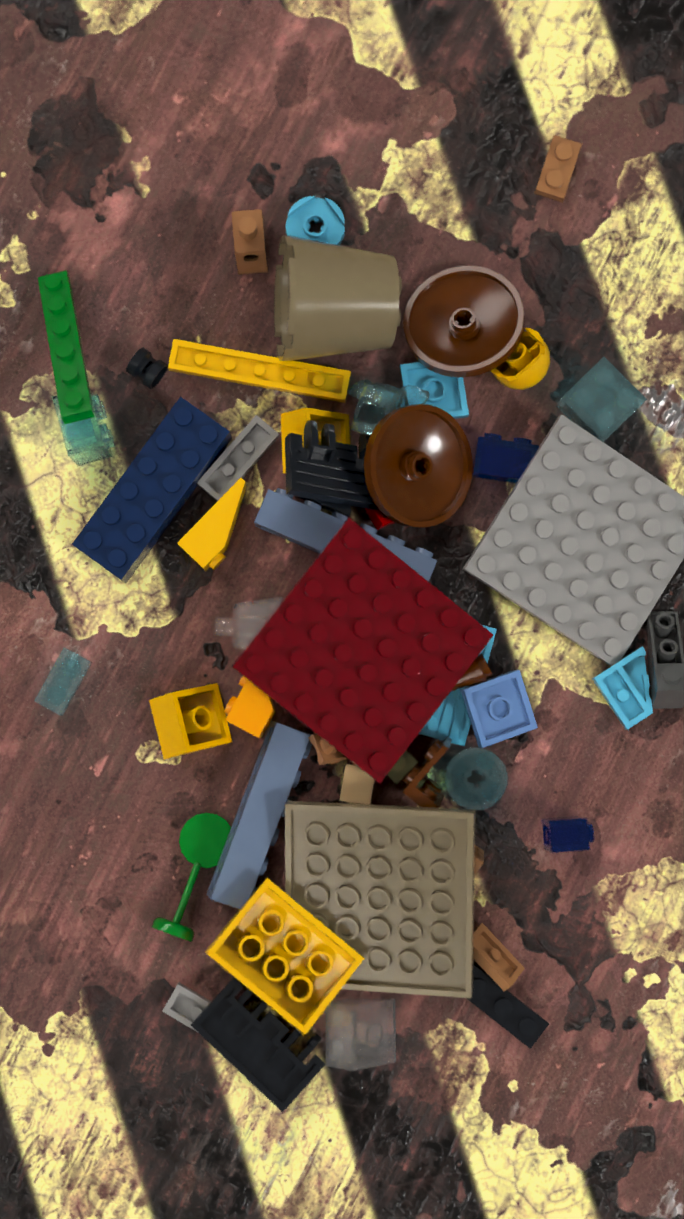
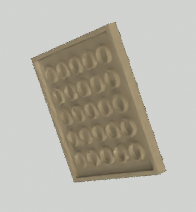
[285,801,475,998]

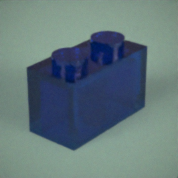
[472,433,539,484]
[542,816,594,853]

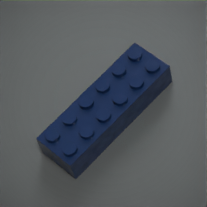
[72,396,232,583]

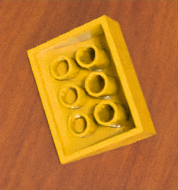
[205,878,365,1035]

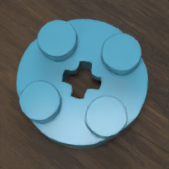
[286,196,345,245]

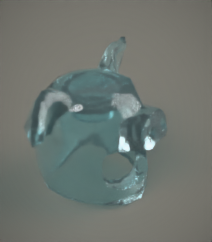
[348,380,430,435]

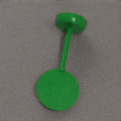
[151,813,231,942]

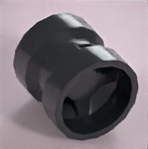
[126,347,168,389]

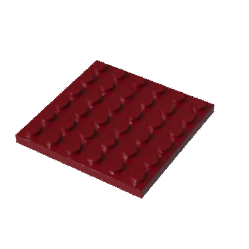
[231,518,494,783]

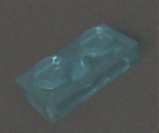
[34,647,92,716]

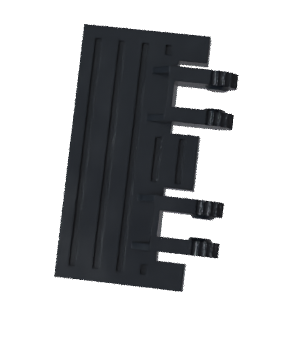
[285,420,380,511]
[191,977,325,1112]

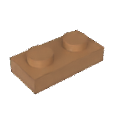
[534,135,582,203]
[473,923,525,991]

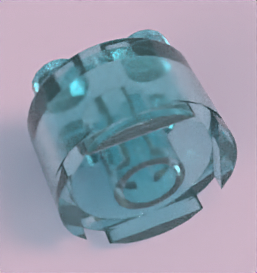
[443,747,508,810]

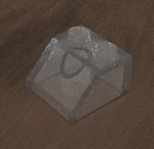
[325,998,396,1071]

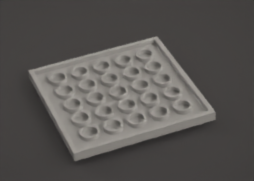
[463,415,684,666]

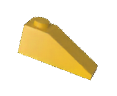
[177,478,247,571]

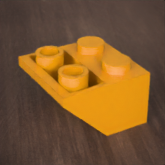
[224,676,276,739]

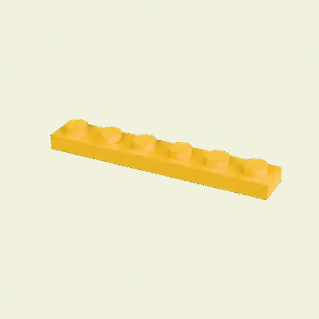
[168,339,351,403]

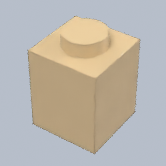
[339,762,374,805]

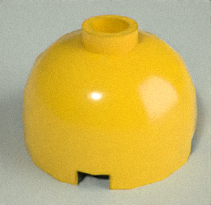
[491,328,550,390]

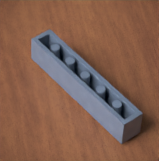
[254,488,438,582]
[206,720,312,909]

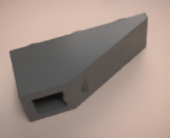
[647,611,684,709]

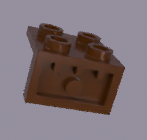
[403,736,452,808]

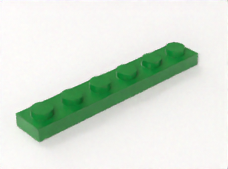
[38,270,95,425]

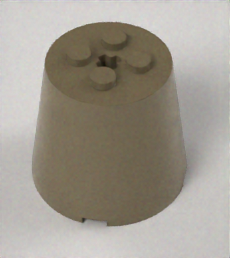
[274,236,402,361]

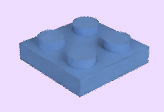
[460,670,538,748]

